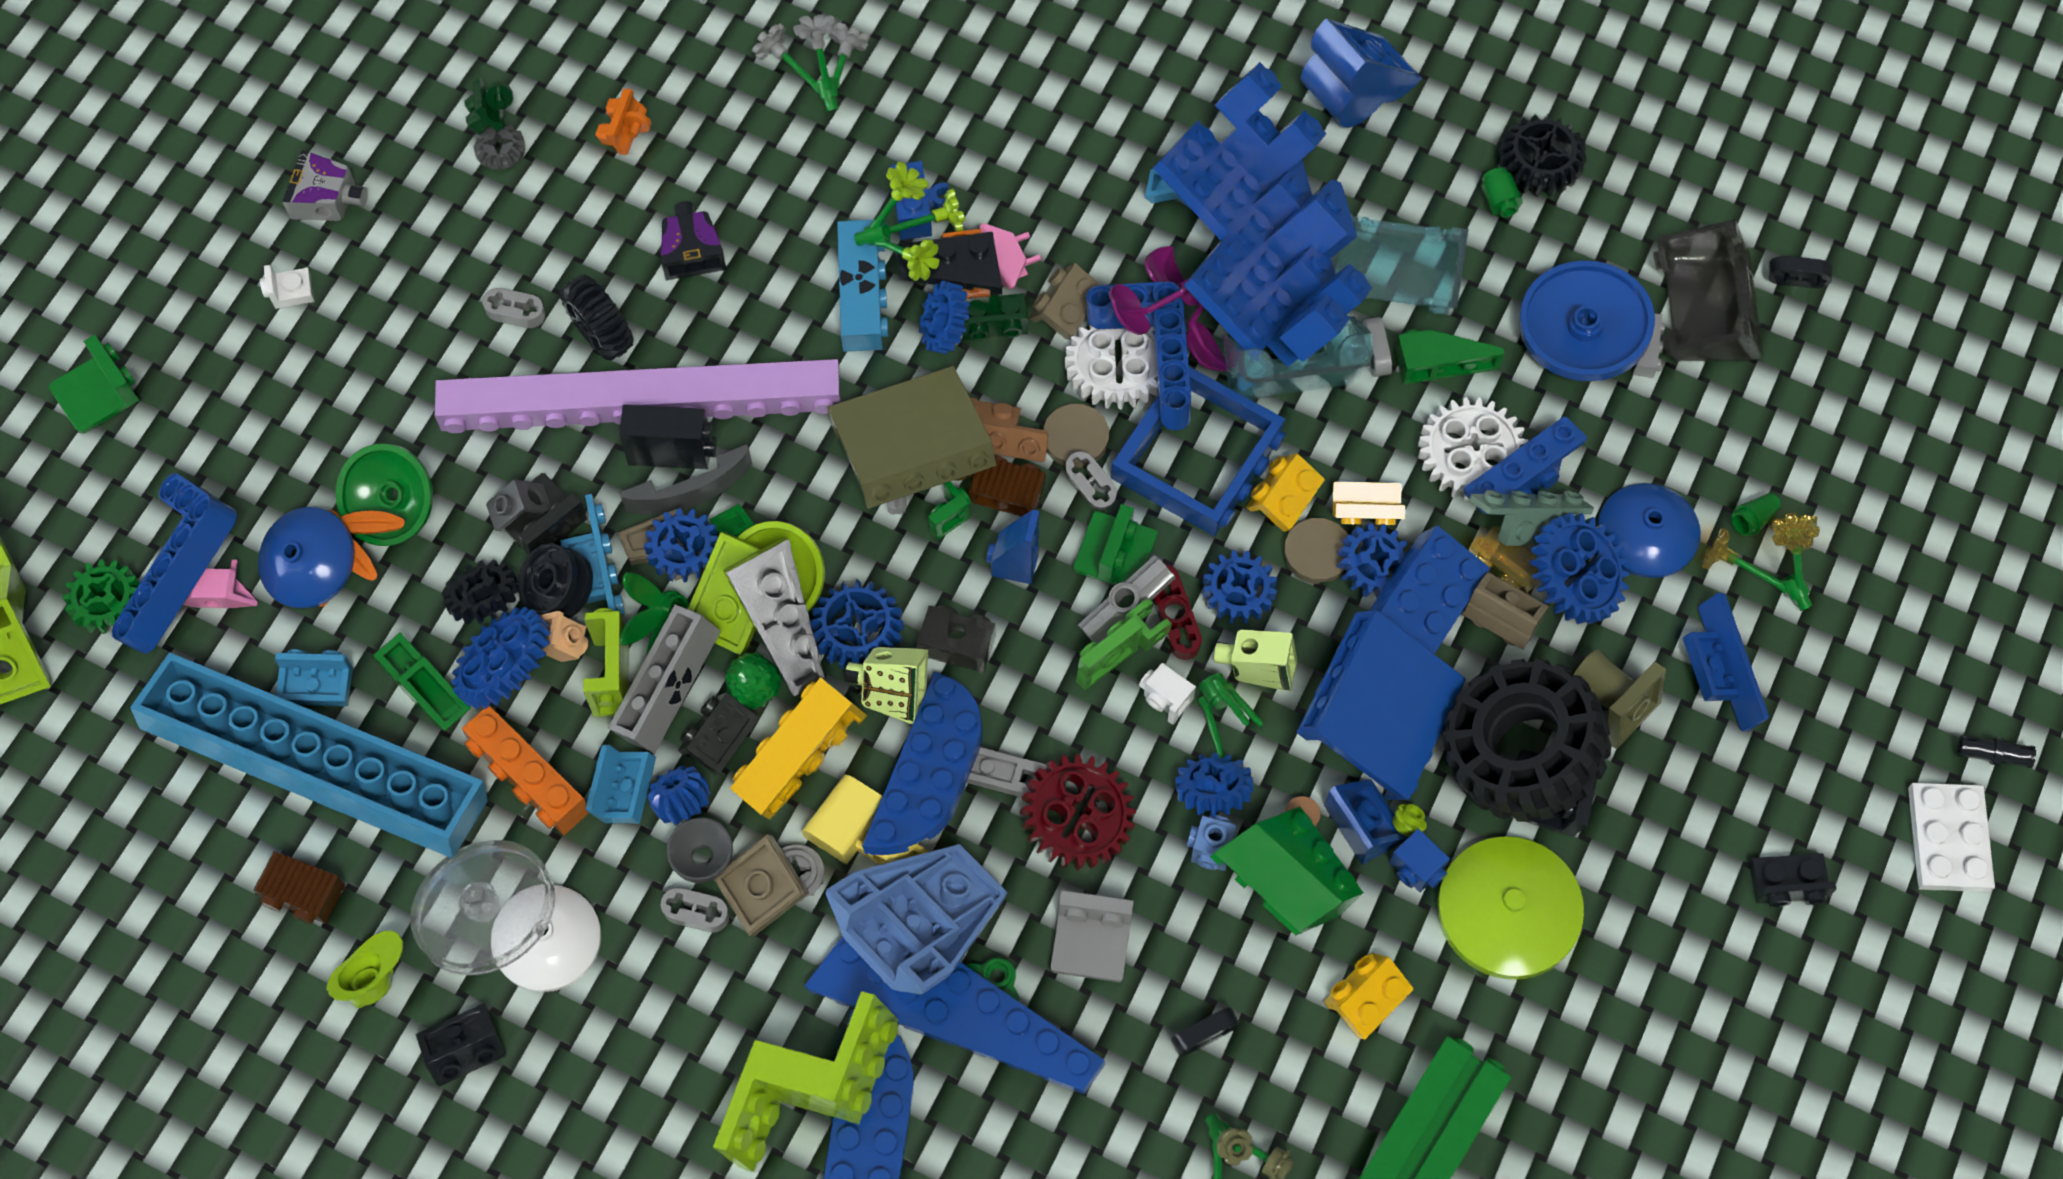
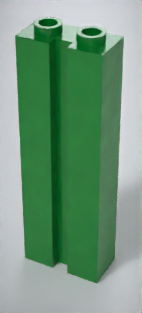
[1359,1036,1512,1179]

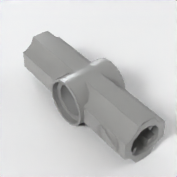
[1078,555,1176,643]

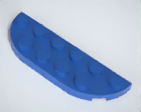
[862,672,983,855]
[824,1009,914,1179]

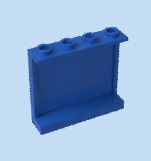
[1296,610,1466,800]

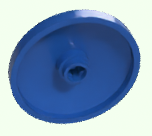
[1519,261,1655,381]

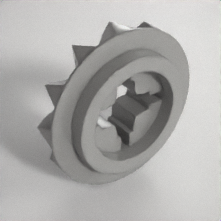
[781,844,825,902]

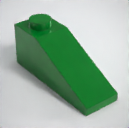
[1394,329,1505,385]

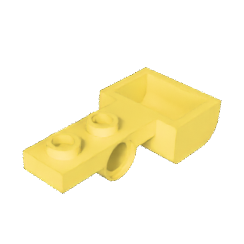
[802,774,929,865]

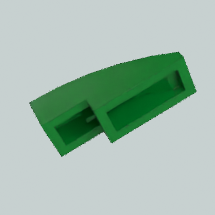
[373,632,471,732]

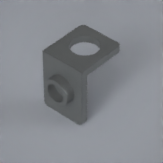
[486,479,551,532]

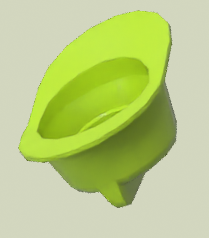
[327,931,403,1008]

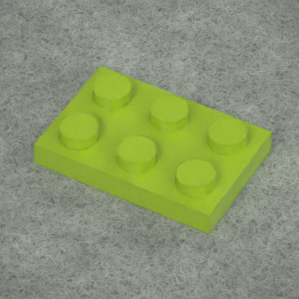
[688,532,761,656]

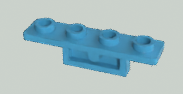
[560,494,625,615]

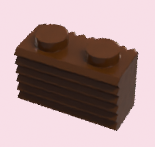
[969,455,1046,517]
[253,851,345,925]

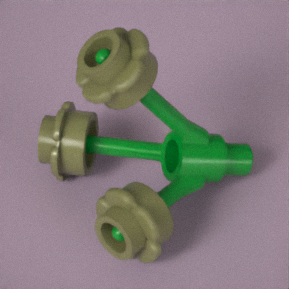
[1205,1113,1295,1179]

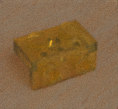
[1470,526,1538,593]

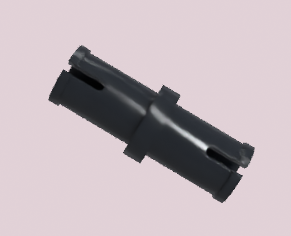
[1957,735,2036,768]

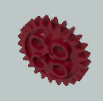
[1020,754,1136,871]

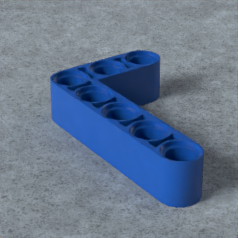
[1086,282,1191,430]
[112,473,237,654]

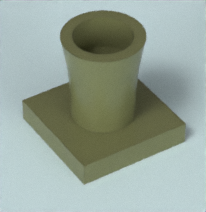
[1574,649,1666,750]

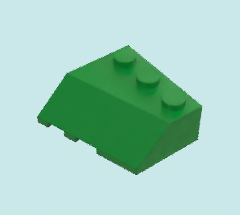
[1210,806,1364,936]

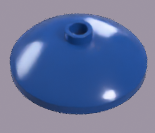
[1597,483,1701,578]
[258,507,354,609]

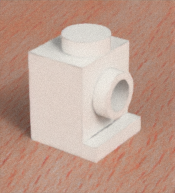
[1139,663,1196,725]

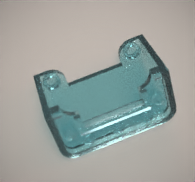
[1331,214,1469,315]
[1223,316,1373,399]

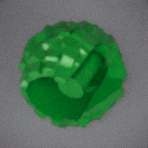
[725,652,782,709]

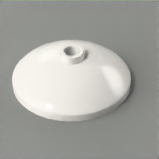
[491,885,601,992]

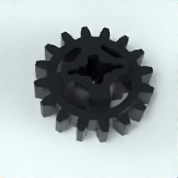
[442,560,518,625]

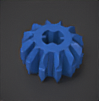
[647,765,711,825]

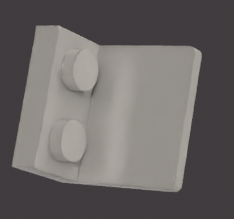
[1051,890,1134,983]

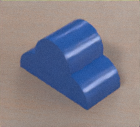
[1301,18,1422,128]

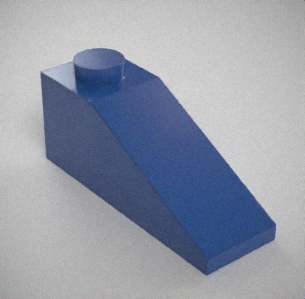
[986,510,1040,584]

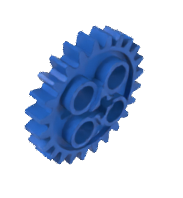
[1530,513,1630,625]
[451,607,551,709]

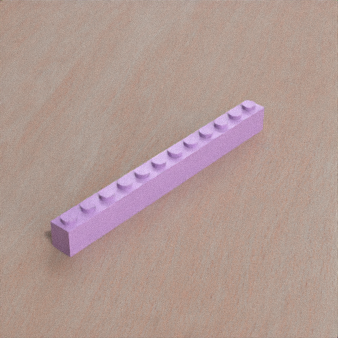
[435,359,841,433]

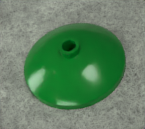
[336,444,433,546]

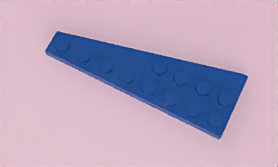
[805,936,1106,1094]

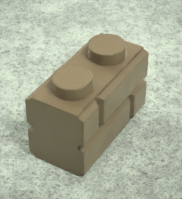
[1463,572,1549,650]

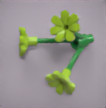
[854,162,965,281]

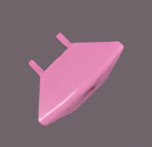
[979,223,1041,289]
[182,560,258,608]

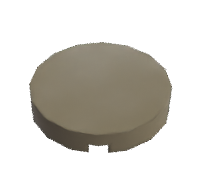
[1043,404,1109,468]
[1284,518,1348,584]

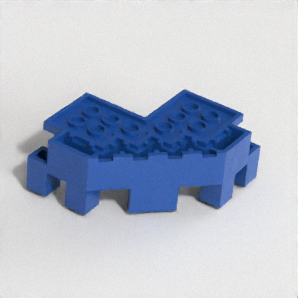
[1153,62,1372,367]

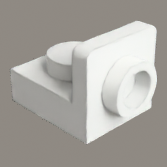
[260,265,314,309]

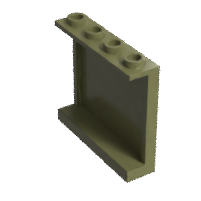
[827,366,996,509]

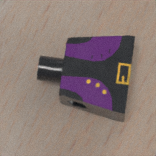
[661,201,727,281]

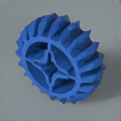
[810,579,904,670]

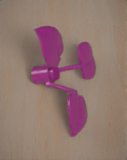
[1109,246,1233,372]

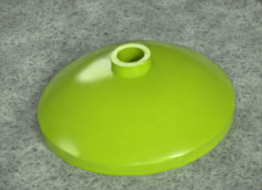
[738,521,825,612]

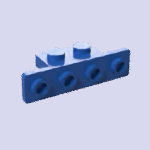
[1464,416,1587,514]
[1683,593,1769,731]

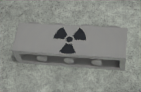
[608,605,721,754]

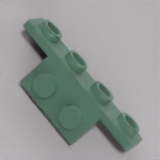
[1469,490,1594,546]

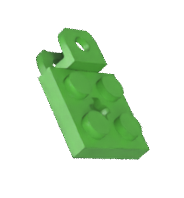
[1076,598,1172,691]

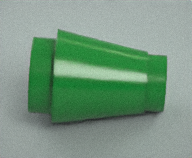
[1731,493,1781,536]

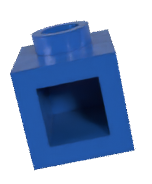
[1389,829,1450,893]

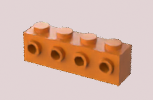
[462,706,589,836]

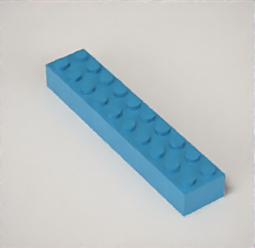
[130,652,488,859]

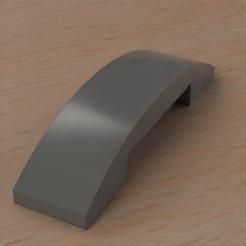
[619,444,753,515]

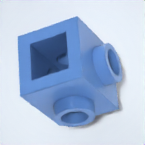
[1187,815,1237,871]

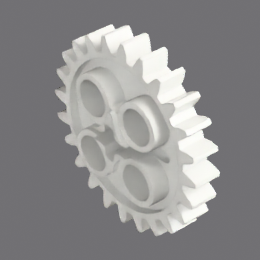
[1065,324,1159,410]
[1418,397,1528,501]

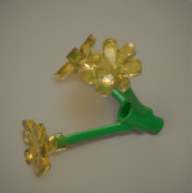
[1702,513,1820,611]

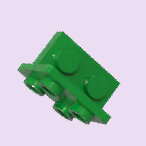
[1073,504,1158,585]

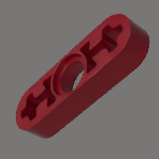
[1153,564,1202,660]

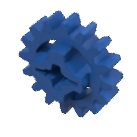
[919,281,970,354]
[644,508,718,582]
[1337,523,1408,598]
[1202,550,1277,624]
[1176,753,1253,817]

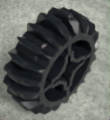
[1499,114,1587,197]
[560,275,634,361]

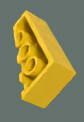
[730,677,868,819]

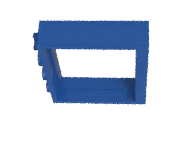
[1111,367,1286,537]

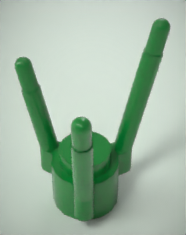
[1198,673,1263,759]

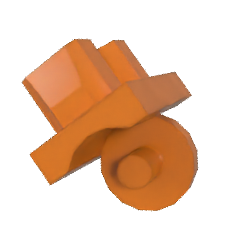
[596,89,652,155]

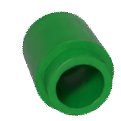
[1482,167,1523,218]

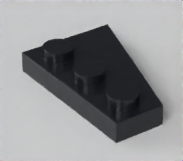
[896,232,1003,295]

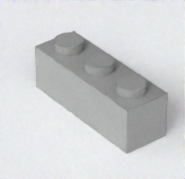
[1632,313,1665,378]

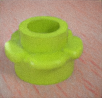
[1392,804,1427,837]

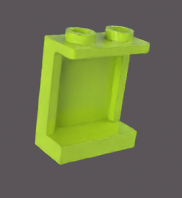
[583,608,629,717]

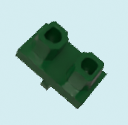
[464,77,513,135]

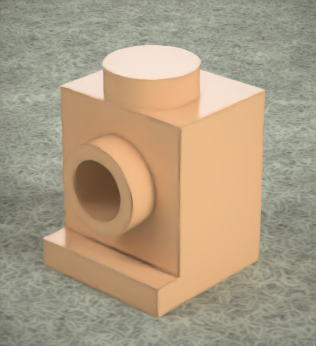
[540,611,588,662]

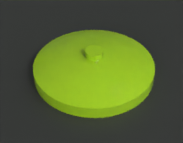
[1437,836,1584,980]

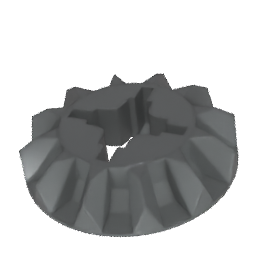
[473,124,525,169]

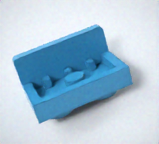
[275,649,353,706]
[586,745,656,824]

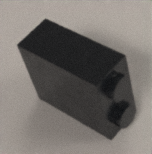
[619,404,717,470]

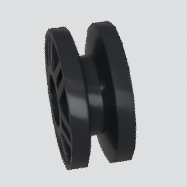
[518,543,593,619]

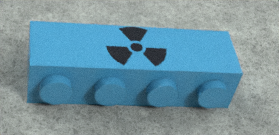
[837,220,888,352]

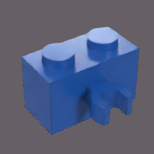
[890,161,949,240]

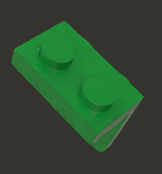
[49,335,139,434]

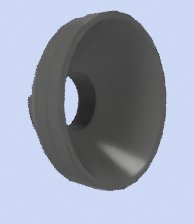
[667,818,733,883]

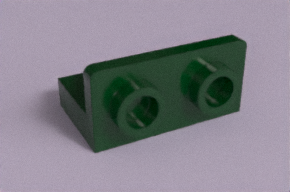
[962,293,1028,341]

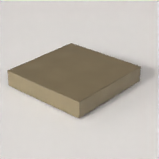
[714,834,809,936]

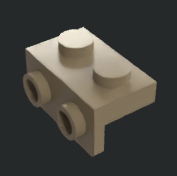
[1029,263,1101,340]

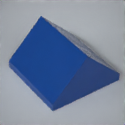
[1324,779,1409,865]

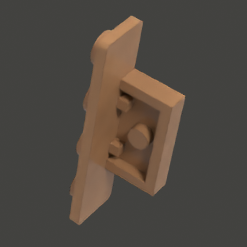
[970,397,1049,462]

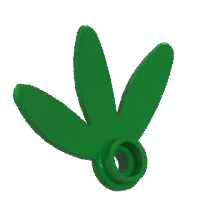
[620,572,689,655]

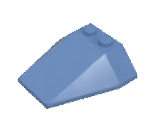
[825,844,1008,995]

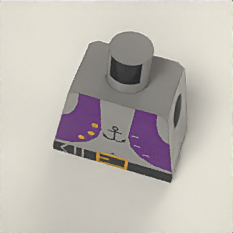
[282,150,367,221]

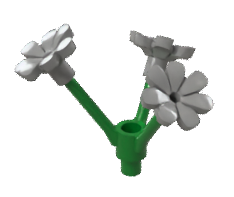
[752,15,870,112]

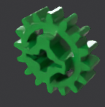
[62,559,140,634]

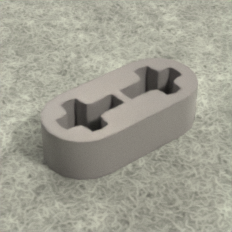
[482,288,546,328]
[1362,317,1392,377]
[1065,451,1117,510]
[660,888,730,933]

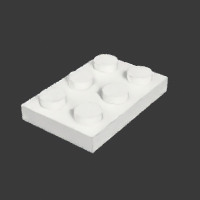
[1908,783,1995,892]

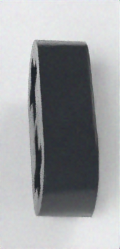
[1769,256,1832,288]
[1171,1007,1240,1057]

